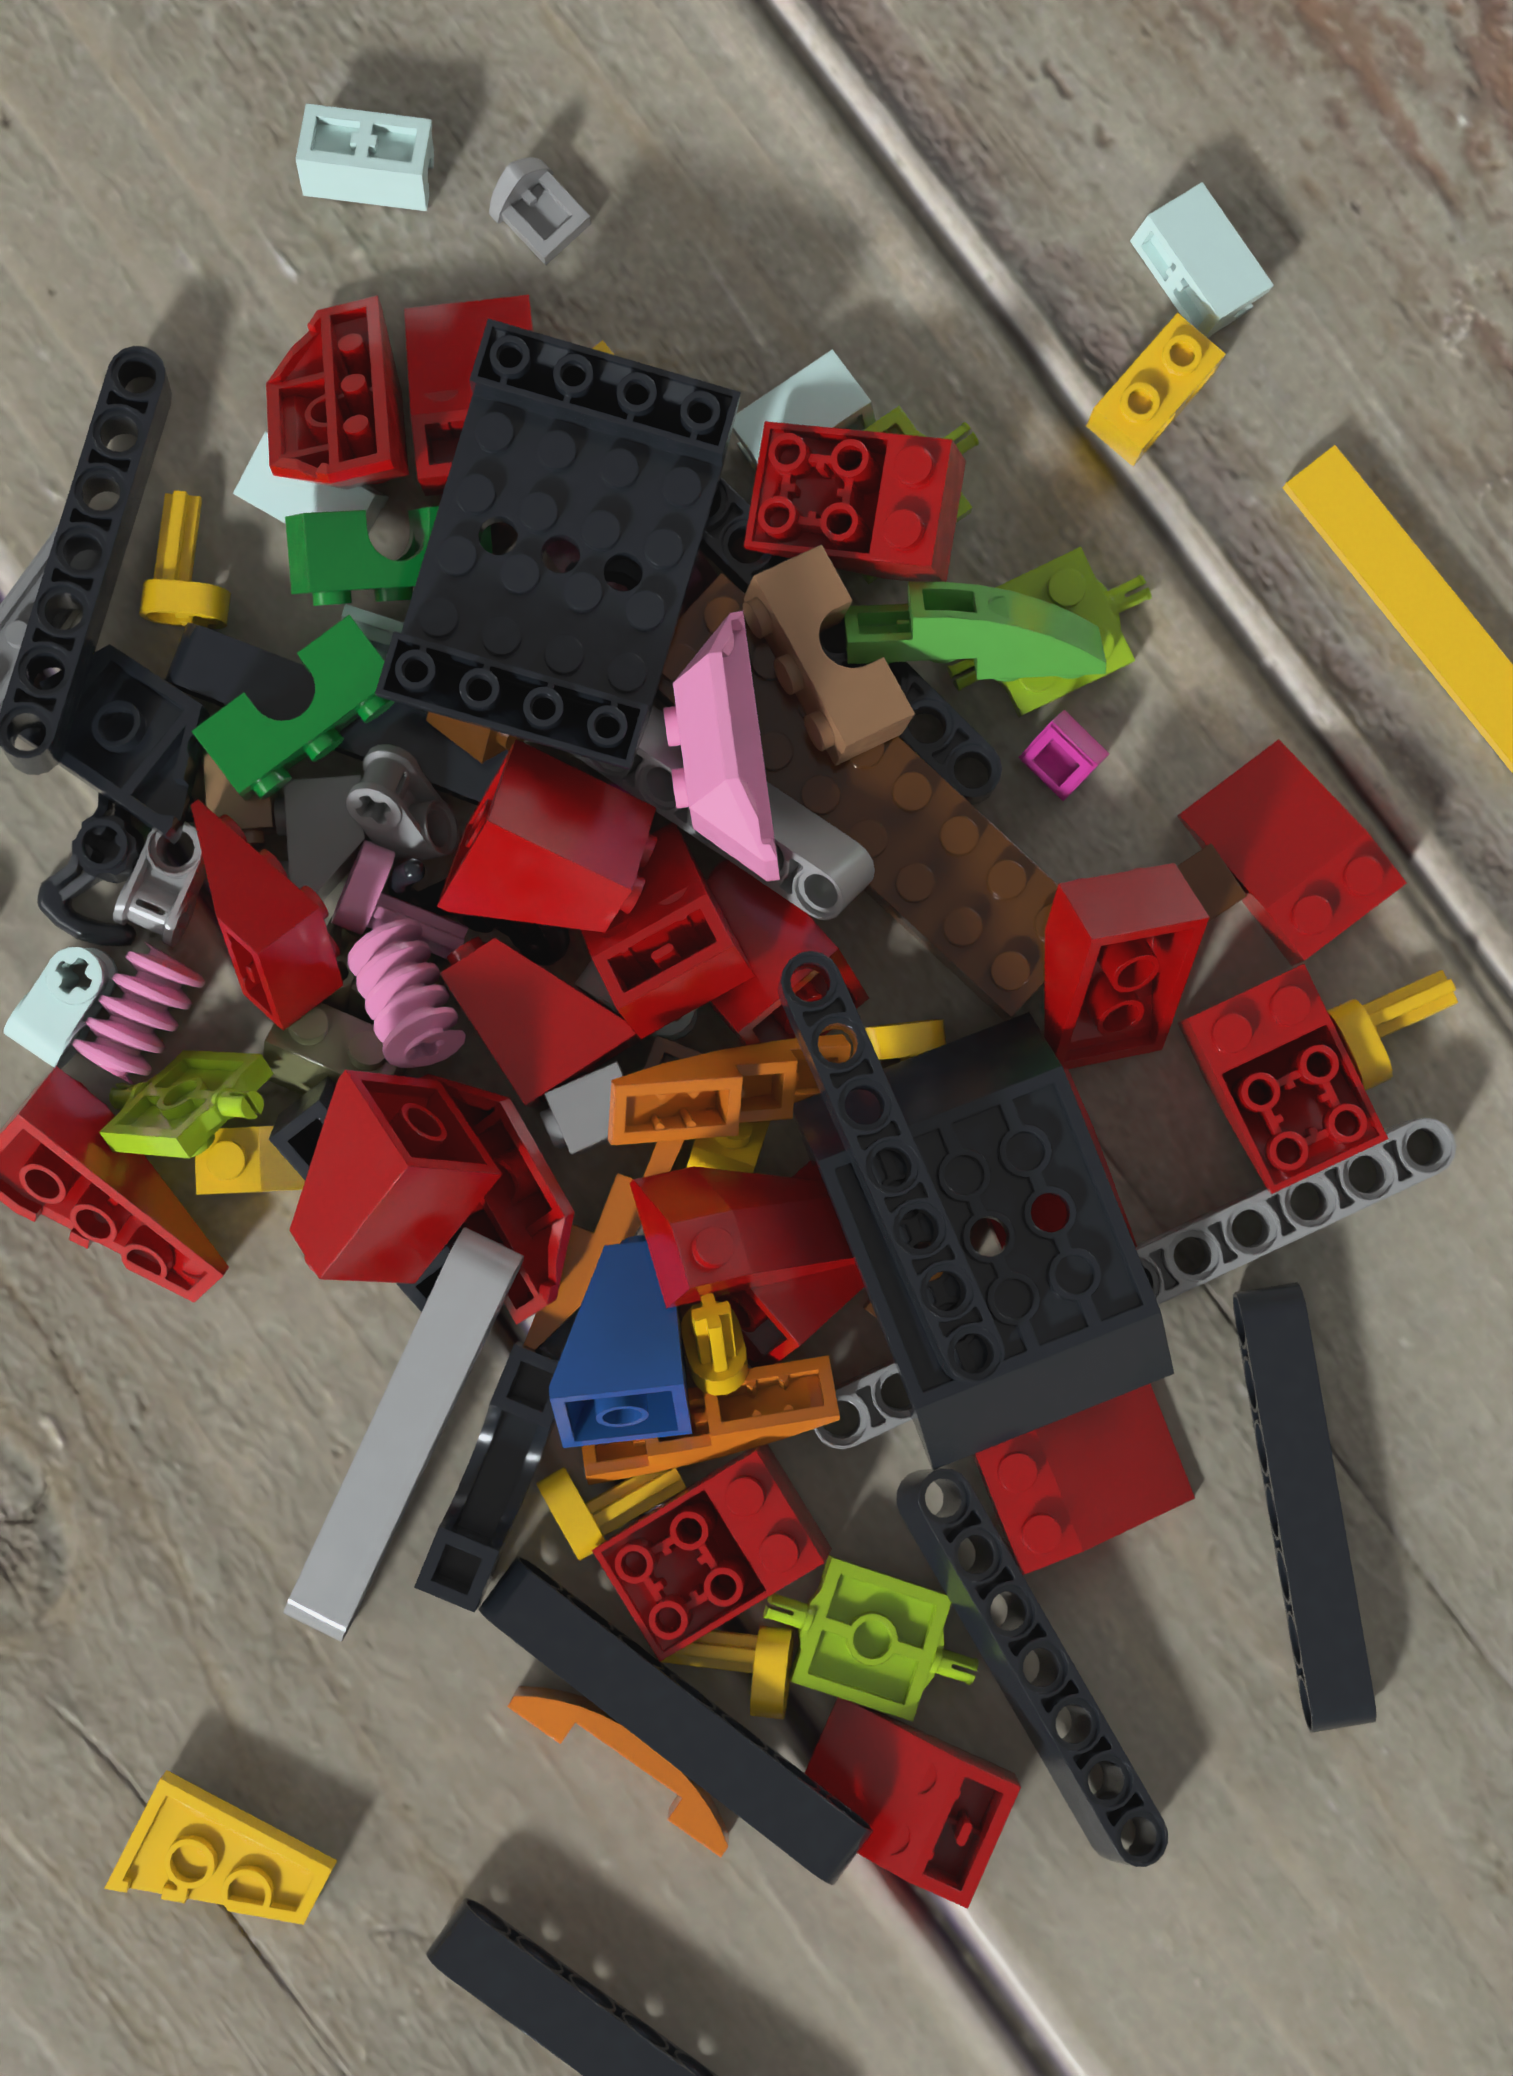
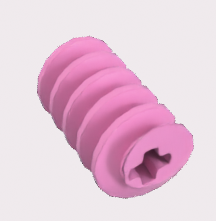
[347,919,466,1068]
[71,942,205,1084]

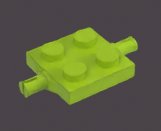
[947,546,1152,718]
[99,1050,274,1159]
[763,1555,979,1722]

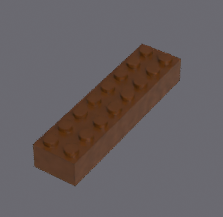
[656,573,1058,1021]

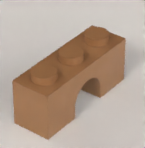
[743,545,915,766]

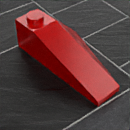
[0,1066,229,1303]
[630,1166,855,1309]

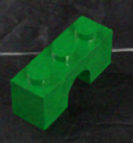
[285,506,493,606]
[191,615,395,801]

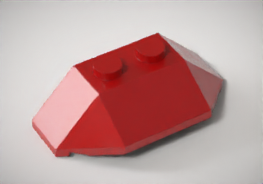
[266,296,409,489]
[420,1074,575,1325]

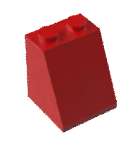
[437,739,657,933]
[707,859,869,1046]
[440,936,640,1109]
[289,1069,502,1284]
[695,1161,865,1368]

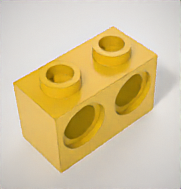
[1086,312,1226,467]

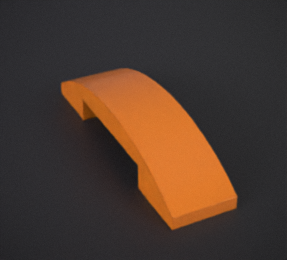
[507,1686,729,1857]

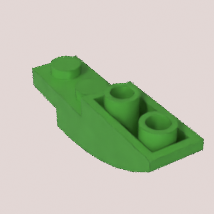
[844,582,1107,682]

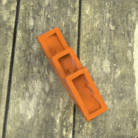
[608,1034,851,1145]
[524,1140,686,1350]
[582,1355,840,1485]

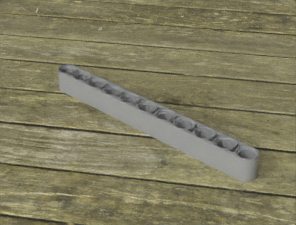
[814,1118,1456,1449]

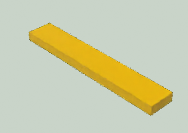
[1282,445,1513,773]

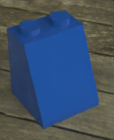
[549,1235,692,1448]

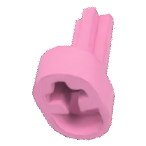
[331,840,468,960]

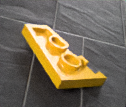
[104,1770,337,1925]

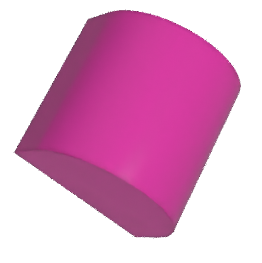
[1018,709,1110,801]

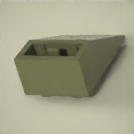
[263,915,451,1095]

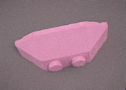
[663,611,780,882]

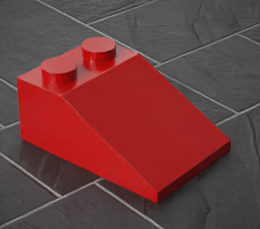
[1177,739,1407,966]
[1044,863,1209,1069]
[973,1383,1195,1575]

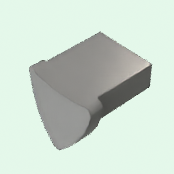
[489,157,591,265]

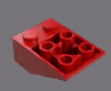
[404,294,534,496]
[744,421,966,582]
[191,799,344,1031]
[581,822,755,1039]
[1178,964,1389,1194]
[592,1444,832,1662]
[804,1697,1021,1909]

